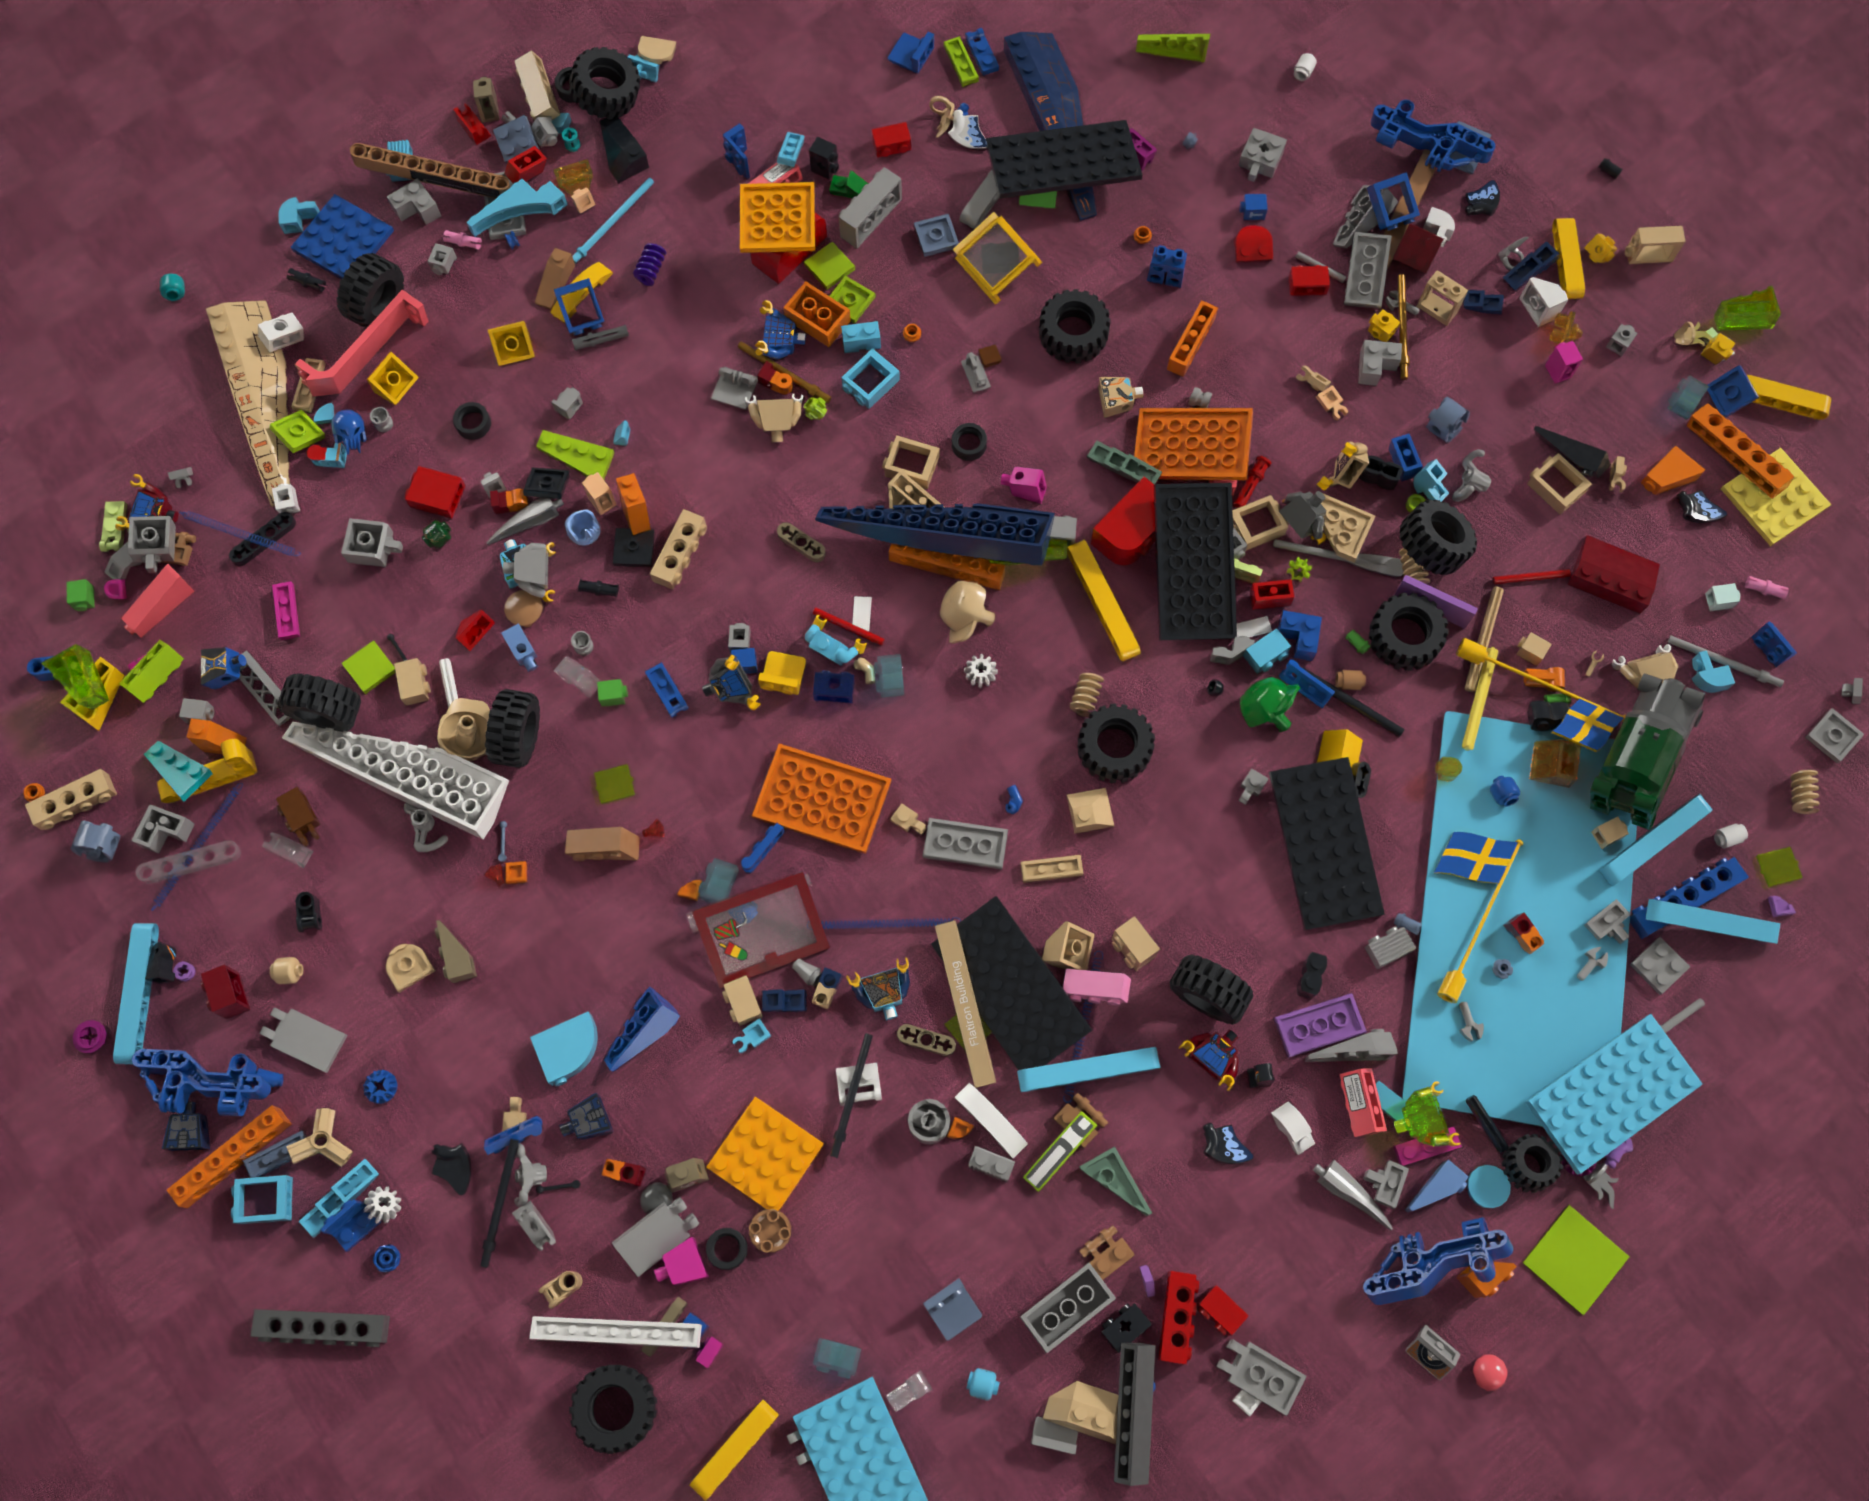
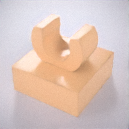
[571,187,596,214]

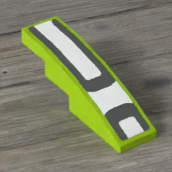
[1023,1111,1097,1192]

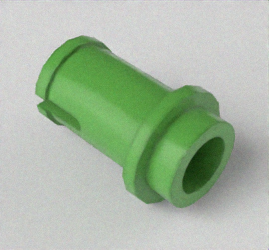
[1345,630,1371,654]
[1544,693,1572,704]

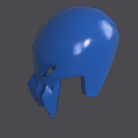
[331,410,367,455]

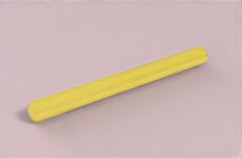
[1462,647,1498,751]

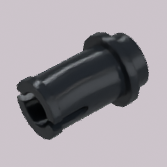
[1598,158,1623,179]

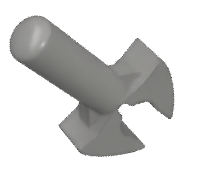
[1385,291,1419,315]
[1577,947,1608,981]
[1459,1002,1484,1042]

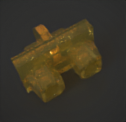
[1549,311,1583,345]

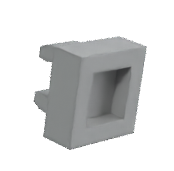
[168,467,193,488]
[480,472,506,498]
[1841,678,1863,704]

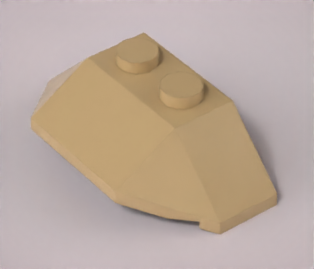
[888,470,945,509]
[1043,1381,1119,1444]

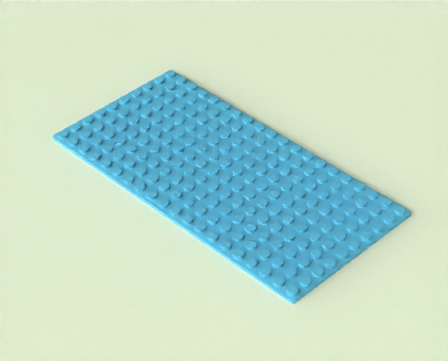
[1402,711,1637,1127]

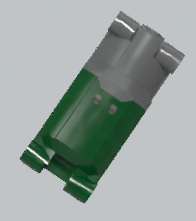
[1590,673,1705,830]

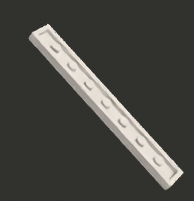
[529,1316,702,1348]

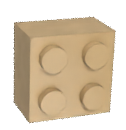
[1112,916,1160,972]

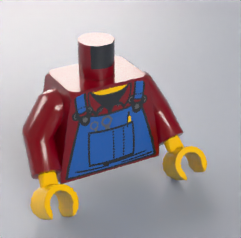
[115,474,179,531]
[1178,1029,1239,1091]

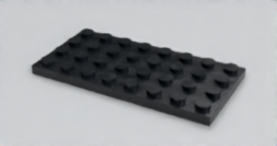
[985,120,1143,199]
[1154,483,1237,641]
[1269,757,1385,930]
[931,896,1093,1070]

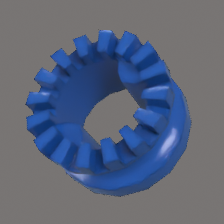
[504,231,520,250]

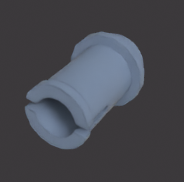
[1394,913,1422,935]

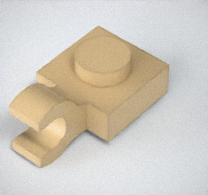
[1296,366,1331,391]
[1609,456,1627,493]
[890,804,926,835]
[502,1097,527,1132]

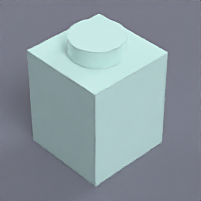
[1705,583,1740,611]

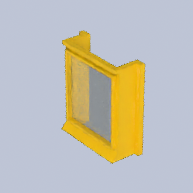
[953,212,1043,305]

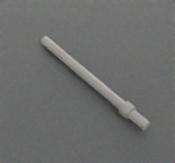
[1667,635,1784,688]

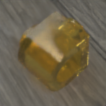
[1435,756,1462,781]

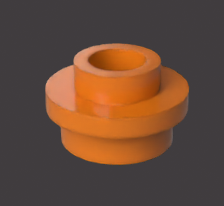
[1134,226,1152,244]
[903,324,921,342]
[23,783,45,802]

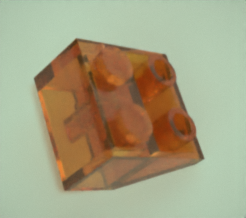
[1529,739,1581,788]

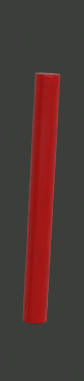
[1492,569,1571,584]
[813,607,885,646]

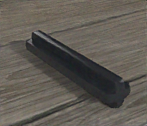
[1466,1095,1509,1153]

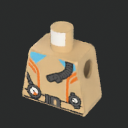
[1098,377,1143,418]

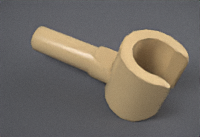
[1585,650,1604,677]

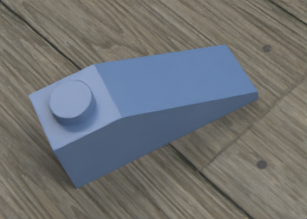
[1405,1159,1469,1213]

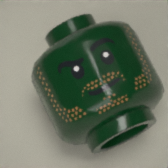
[422,520,451,549]

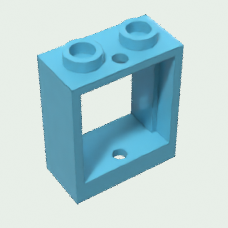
[841,348,900,409]
[231,1175,293,1224]

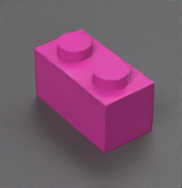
[696,1336,724,1368]

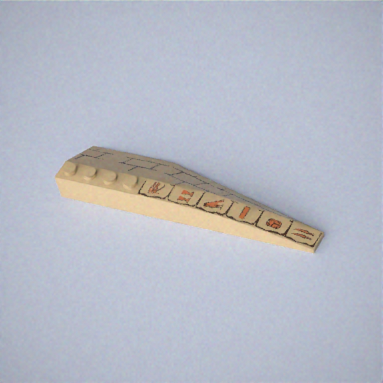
[206,301,290,507]

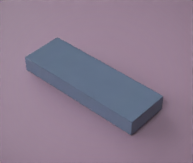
[243,1131,307,1178]

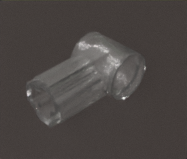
[886,1370,932,1412]

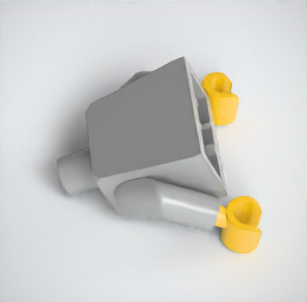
[503,542,556,602]

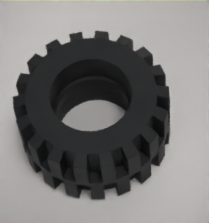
[1502,1134,1563,1193]

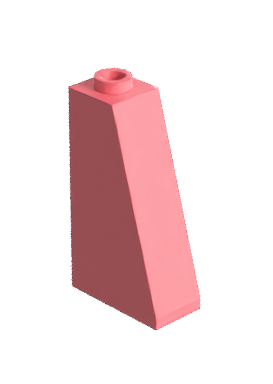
[121,564,195,638]

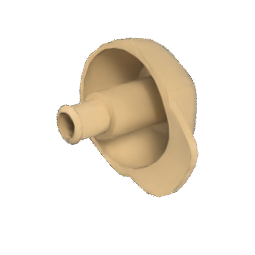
[940,581,995,644]
[437,698,490,761]

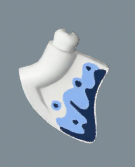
[948,110,987,149]

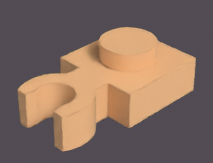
[1316,385,1348,421]

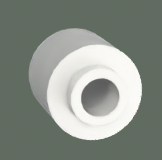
[1294,53,1317,81]
[1714,824,1748,849]

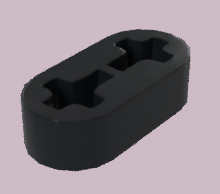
[1351,762,1371,798]

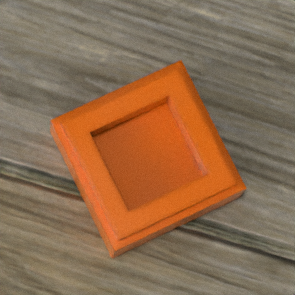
[505,861,527,884]

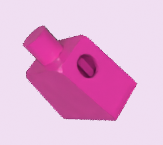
[1001,467,1047,504]
[654,1237,709,1286]

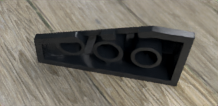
[600,116,649,183]
[1534,426,1610,478]

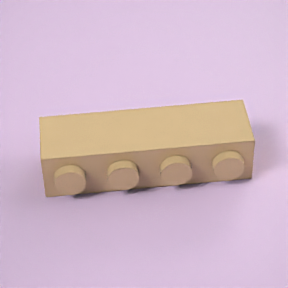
[515,50,560,121]

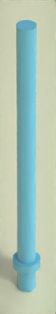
[572,177,654,264]

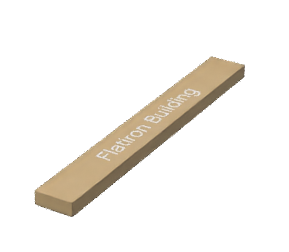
[935,921,996,1088]

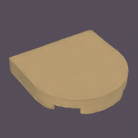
[638,36,676,65]
[386,944,435,993]

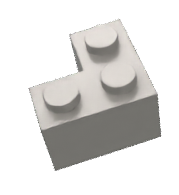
[387,178,441,225]
[1358,340,1402,386]
[131,805,195,854]

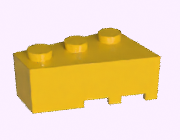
[60,657,124,731]

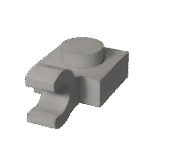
[1239,768,1268,805]

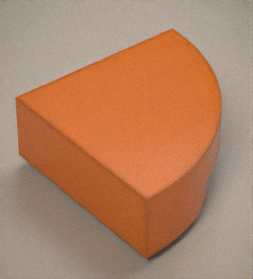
[677,880,703,901]
[947,1117,974,1139]

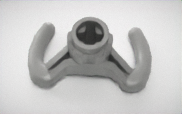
[1452,449,1491,502]
[404,803,448,852]
[514,1143,547,1208]

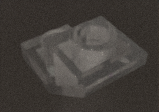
[554,656,600,697]

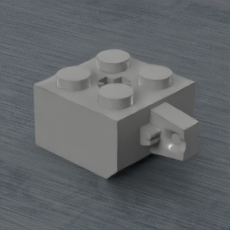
[1238,128,1287,182]
[128,516,176,573]
[341,518,403,567]

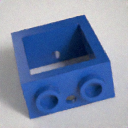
[1367,172,1420,231]
[554,278,605,336]

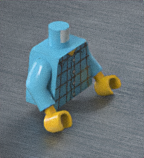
[805,615,867,666]

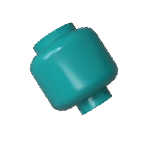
[159,273,185,301]

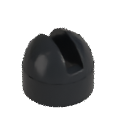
[1207,679,1224,696]

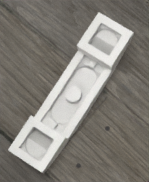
[954,1083,1028,1159]

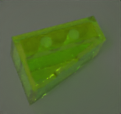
[1714,285,1781,331]
[42,644,109,710]

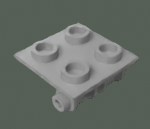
[711,367,758,410]

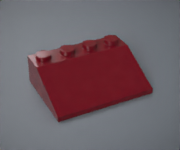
[1567,535,1660,614]

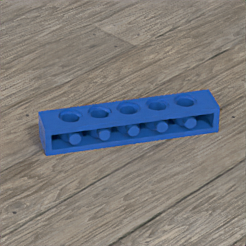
[1630,857,1749,940]

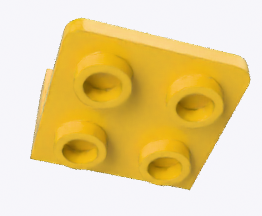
[758,651,806,695]

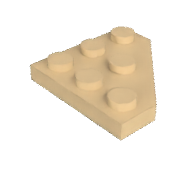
[1321,494,1375,563]

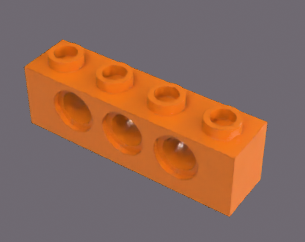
[1167,300,1218,377]

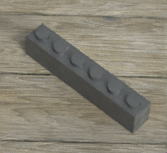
[1114,1343,1155,1486]

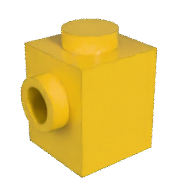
[1701,333,1735,365]

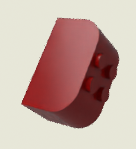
[750,212,827,284]
[1090,477,1156,565]

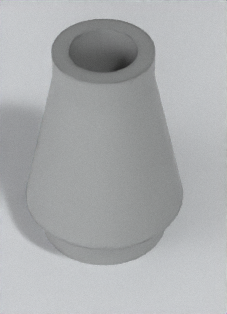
[792,959,822,987]

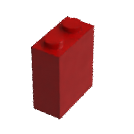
[405,466,466,519]

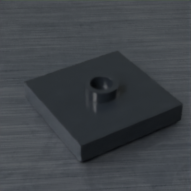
[523,467,570,499]
[613,528,655,567]

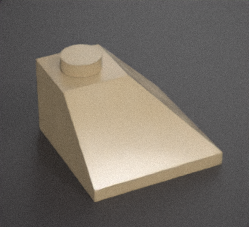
[1067,788,1114,834]
[1042,922,1095,970]

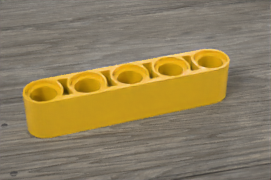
[1552,218,1585,299]
[1747,375,1831,420]
[689,1400,779,1501]

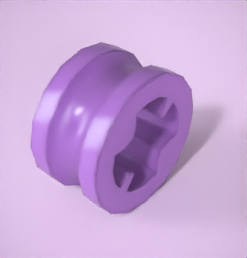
[173,961,195,981]

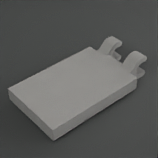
[259,1007,348,1073]
[612,1197,699,1277]
[1216,1339,1307,1416]

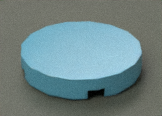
[1467,1165,1511,1208]

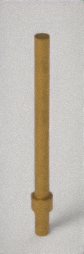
[1398,275,1410,380]
[738,341,832,403]

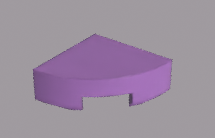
[1768,896,1796,917]
[1140,1265,1156,1297]

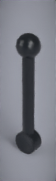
[387,634,407,661]
[536,1180,581,1194]

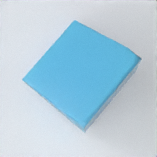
[551,113,572,134]
[613,420,631,446]

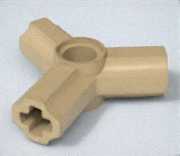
[286,1108,353,1168]

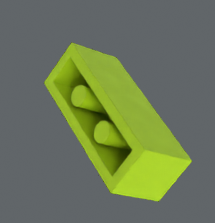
[119,640,184,703]

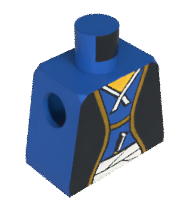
[201,647,247,690]

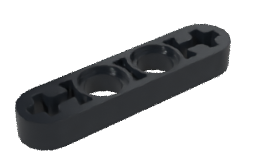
[229,512,296,566]

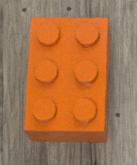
[783,281,851,347]

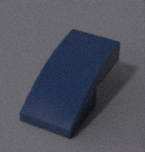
[1464,290,1504,315]
[762,989,807,1012]

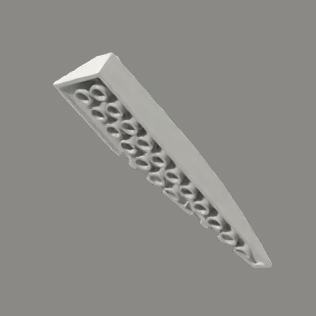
[282,722,509,839]

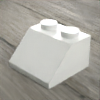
[1519,277,1568,327]

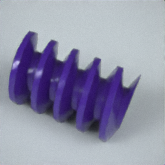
[633,243,667,286]

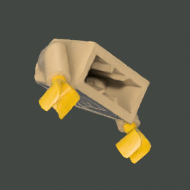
[1317,442,1369,491]

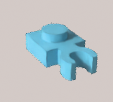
[732,1018,771,1054]

